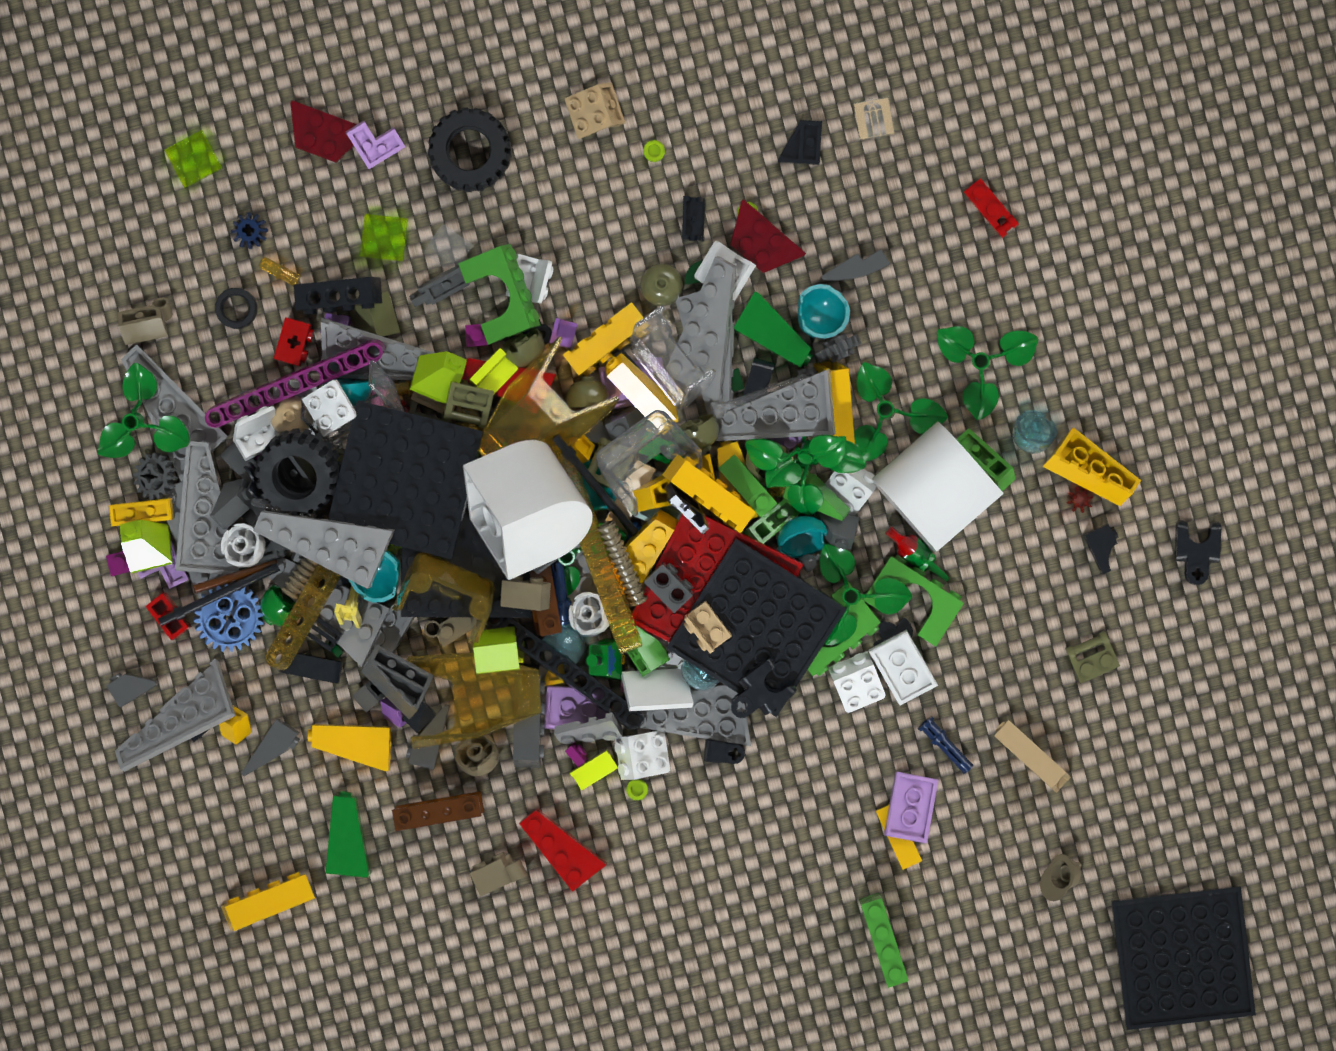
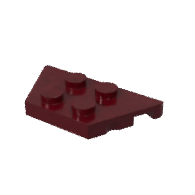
[290,100,357,163]
[730,199,806,273]

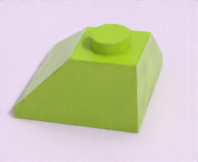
[410,351,467,405]
[120,520,173,573]

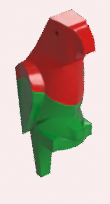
[885,526,950,582]

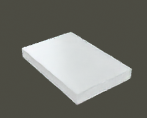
[869,629,938,705]
[621,668,693,711]

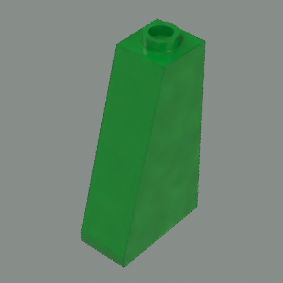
[734,291,813,368]
[325,791,371,878]

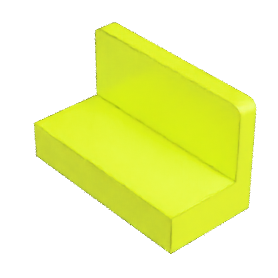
[470,348,518,395]
[570,750,618,791]

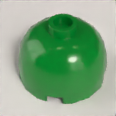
[260,584,303,627]

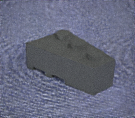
[361,645,434,720]

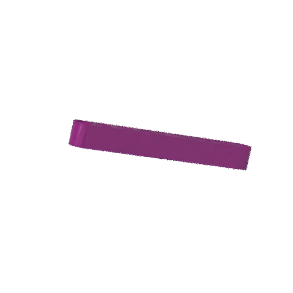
[205,339,385,428]

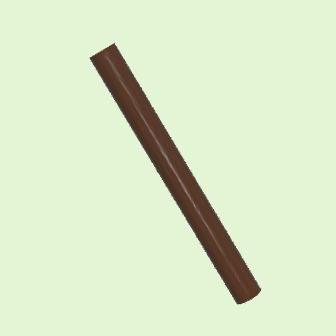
[193,559,279,593]

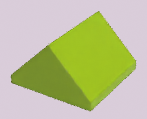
[472,626,520,674]

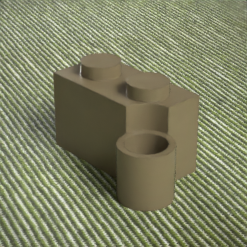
[118,297,173,345]
[501,576,551,611]
[424,617,481,647]
[470,852,527,897]

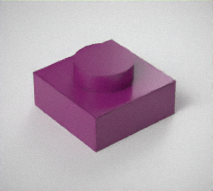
[465,324,488,347]
[106,551,130,577]
[565,742,588,767]

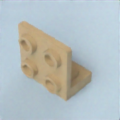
[565,82,625,139]

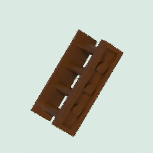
[529,566,562,636]
[392,791,485,831]

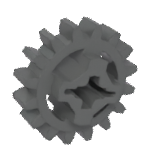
[815,334,861,364]
[133,453,178,500]

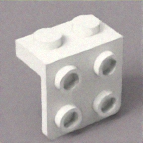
[694,241,756,302]
[505,254,553,303]
[302,380,357,437]
[233,406,279,461]
[825,469,877,516]
[828,651,885,713]
[615,731,670,780]

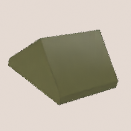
[349,291,401,337]

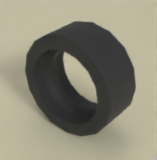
[215,288,257,329]

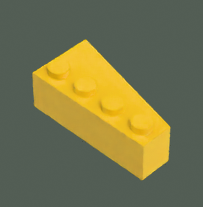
[563,302,648,377]
[1043,427,1141,506]
[633,453,716,512]
[662,454,756,533]
[597,509,679,592]
[221,872,315,931]

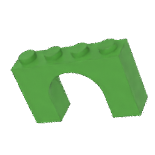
[458,244,540,345]
[863,555,964,647]
[808,582,881,676]
[859,893,909,988]

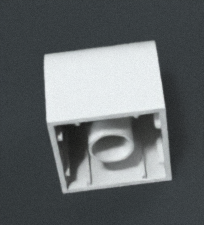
[872,422,1004,552]
[463,440,592,580]

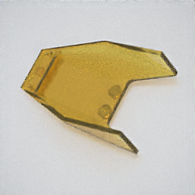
[480,336,619,455]
[407,653,541,749]

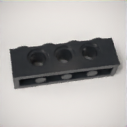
[294,277,382,315]

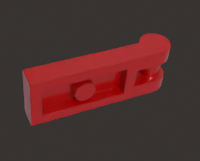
[963,178,1019,238]

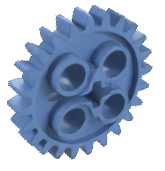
[193,582,264,652]

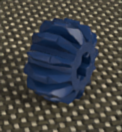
[231,212,268,250]

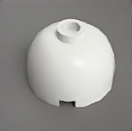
[221,523,265,567]
[569,592,613,635]

